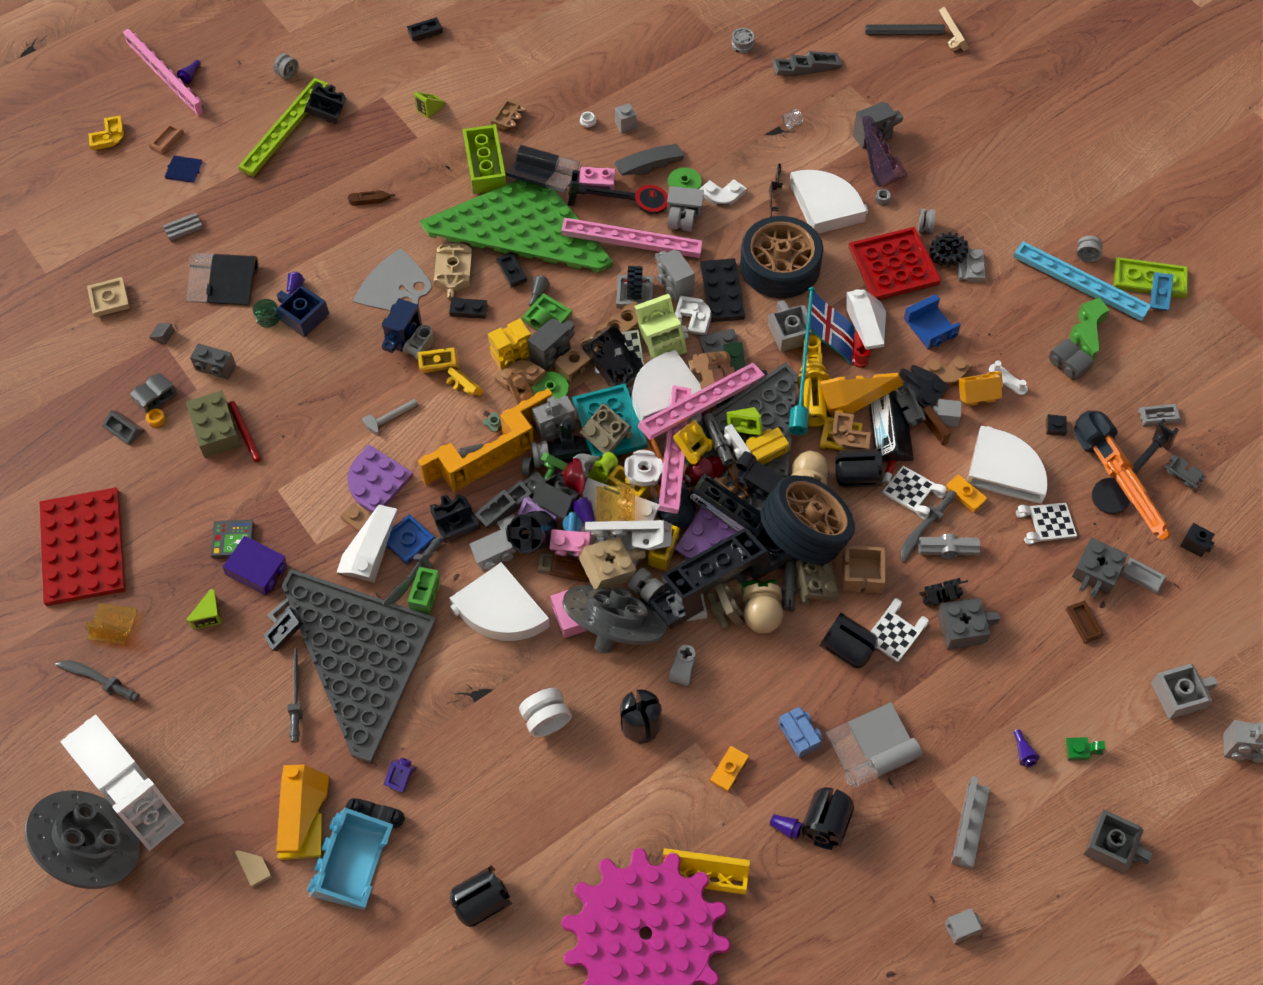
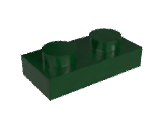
[723,342,745,372]

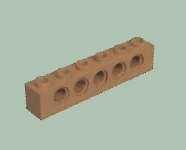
[554,301,640,385]

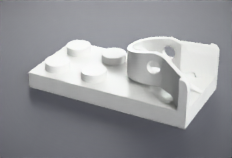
[585,520,672,550]

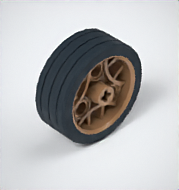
[740,216,824,298]
[760,475,855,565]

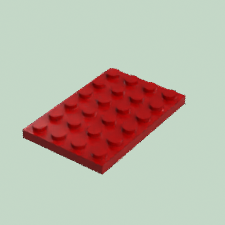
[39,487,126,606]

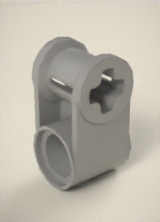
[403,325,435,360]
[668,645,695,687]

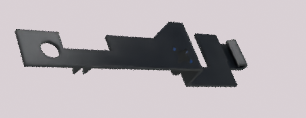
[769,163,783,217]

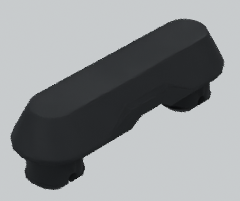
[346,798,405,828]

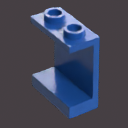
[904,294,961,349]

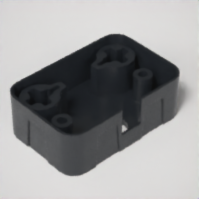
[584,326,644,387]

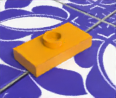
[945,474,987,513]
[710,746,749,792]

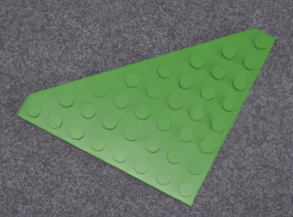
[420,180,613,273]

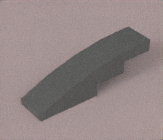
[772,51,842,75]
[614,144,685,176]
[475,471,544,528]

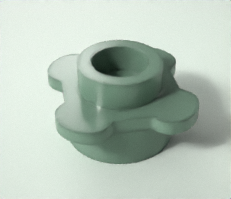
[483,412,502,432]

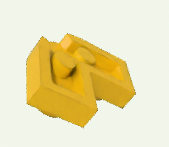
[88,115,124,150]

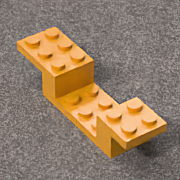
[418,389,552,492]

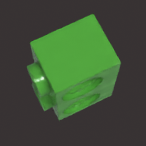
[407,567,441,615]

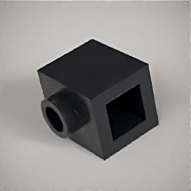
[1180,523,1215,557]

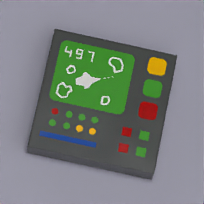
[211,520,254,558]

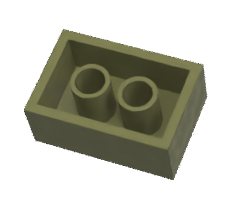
[186,390,241,458]

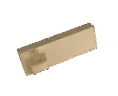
[939,7,969,52]

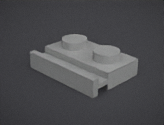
[957,249,985,282]

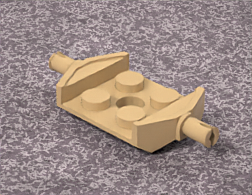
[434,242,473,301]

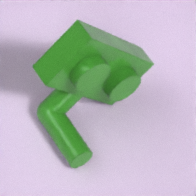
[541,453,568,480]

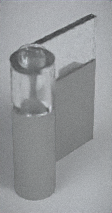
[825,702,922,788]

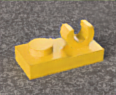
[446,367,484,396]

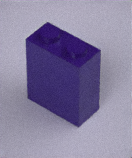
[223,535,287,596]

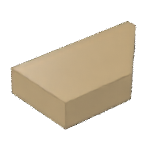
[235,850,272,888]

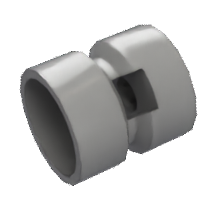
[668,206,695,233]
[628,568,665,605]

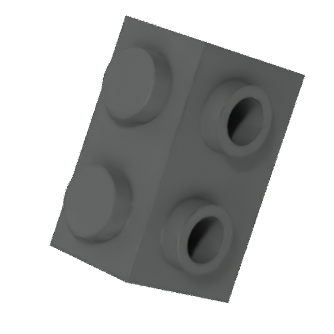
[190,343,236,379]

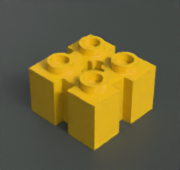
[488,318,531,370]

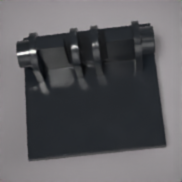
[919,578,968,606]

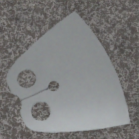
[353,248,431,310]

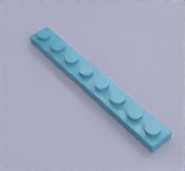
[1013,241,1151,321]

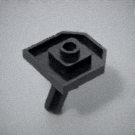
[548,420,590,460]

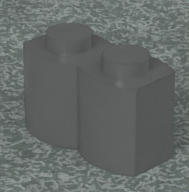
[1049,339,1094,380]
[130,373,177,414]

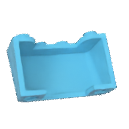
[307,807,393,910]

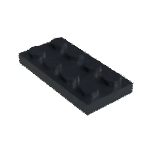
[700,258,745,323]

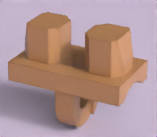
[505,370,534,405]

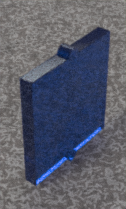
[164,155,202,183]

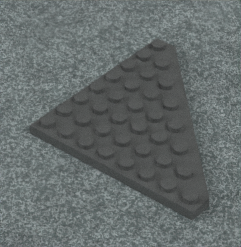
[684,362,798,539]
[282,569,437,764]

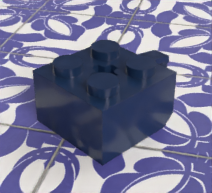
[275,286,329,337]
[382,298,422,353]

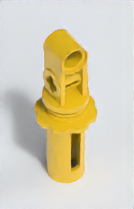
[797,335,831,427]

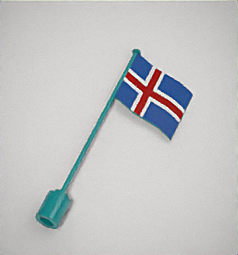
[789,287,854,435]

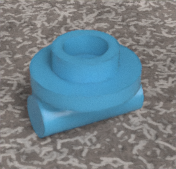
[563,512,582,532]

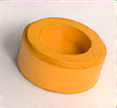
[146,408,166,428]

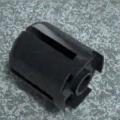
[835,448,883,488]
[506,510,557,553]
[819,612,878,669]
[620,689,662,744]
[800,787,854,850]
[450,865,513,927]

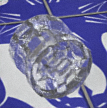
[782,108,803,129]

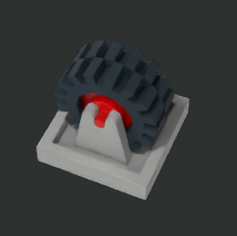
[616,266,653,308]

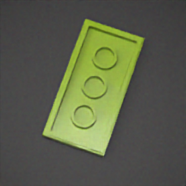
[1114,257,1188,299]

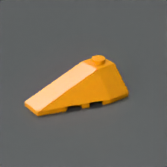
[820,373,903,418]
[276,764,330,853]

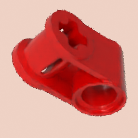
[852,332,871,368]

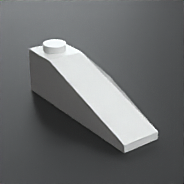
[846,289,886,350]
[337,505,398,583]

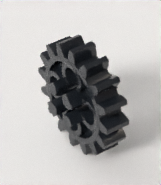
[930,232,969,267]

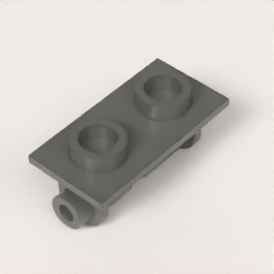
[895,386,926,426]
[1164,455,1207,488]

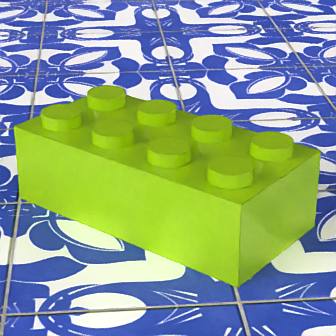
[462,124,507,194]

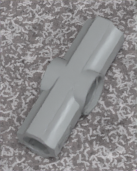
[918,533,980,559]

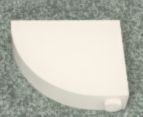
[789,170,868,234]
[631,350,702,422]
[967,426,1047,504]
[450,562,550,641]

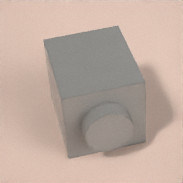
[615,103,637,133]
[933,399,961,427]
[944,908,982,944]

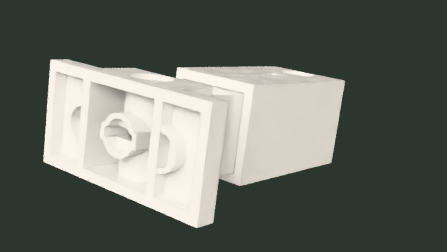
[60,715,185,851]

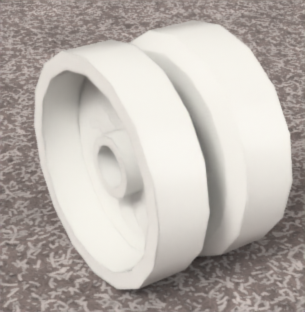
[519,688,572,737]

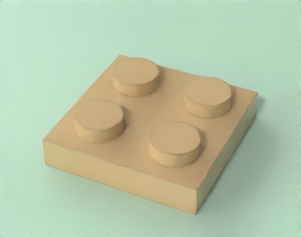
[87,277,130,317]

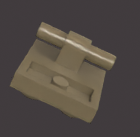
[580,403,632,454]
[795,560,840,605]
[708,581,744,630]

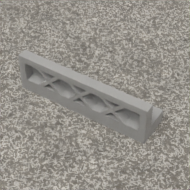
[951,776,990,870]

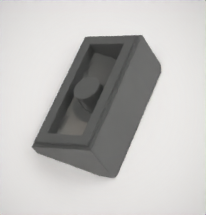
[102,410,144,445]

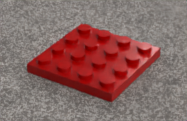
[848,227,941,300]

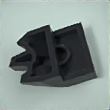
[304,83,346,124]
[897,365,950,410]
[430,494,481,543]

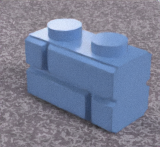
[778,707,823,758]

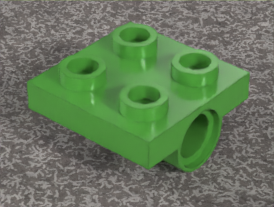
[522,293,572,330]

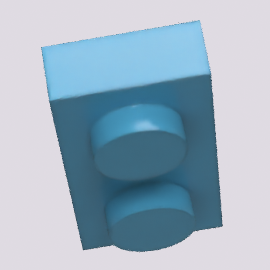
[1150,272,1174,311]

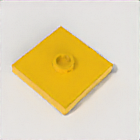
[277,813,323,860]

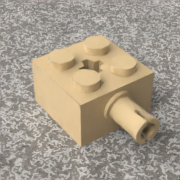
[579,537,646,589]

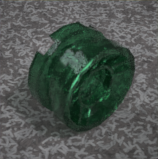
[253,299,279,328]

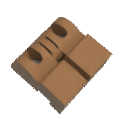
[688,351,735,389]

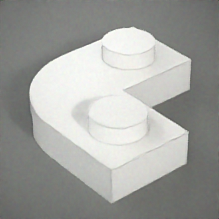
[700,179,747,206]
[676,296,712,335]

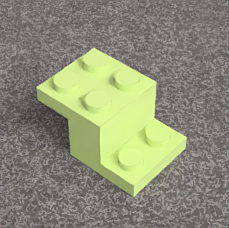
[634,294,687,360]

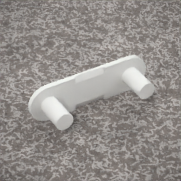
[989,361,1028,395]

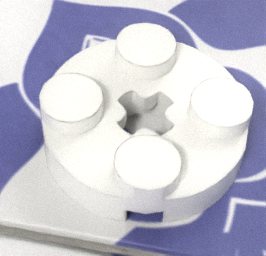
[624,450,663,486]

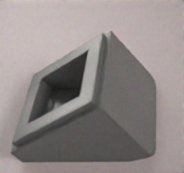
[149,323,175,344]

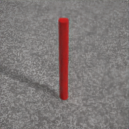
[228,401,261,462]

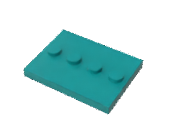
[572,384,648,460]

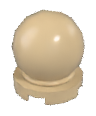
[791,450,829,486]
[742,583,784,634]

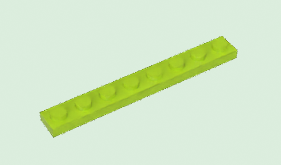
[238,77,329,177]

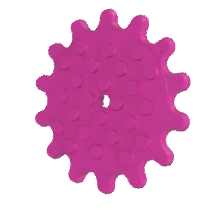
[561,848,731,985]

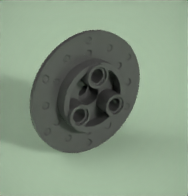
[562,585,666,654]
[25,790,140,889]

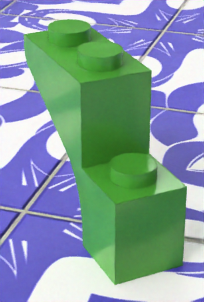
[1069,297,1110,360]

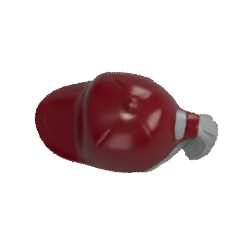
[562,454,600,498]
[681,456,725,488]

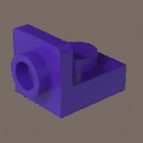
[383,758,416,792]

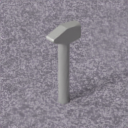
[362,399,418,436]

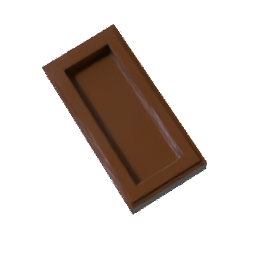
[923,405,951,445]
[549,555,589,583]
[1066,601,1104,644]

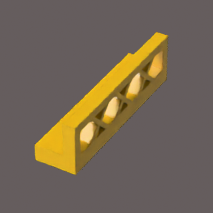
[662,848,750,895]

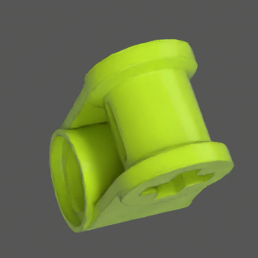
[587,452,618,485]

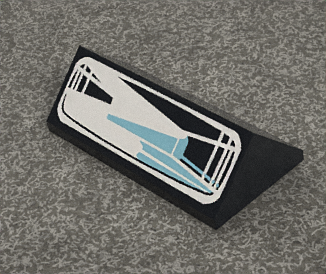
[869,390,914,462]
[687,473,763,538]

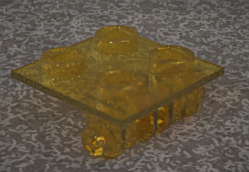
[596,483,635,522]
[85,603,138,645]

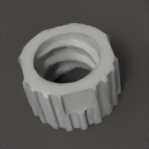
[875,189,891,206]

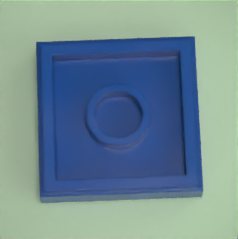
[386,514,436,565]

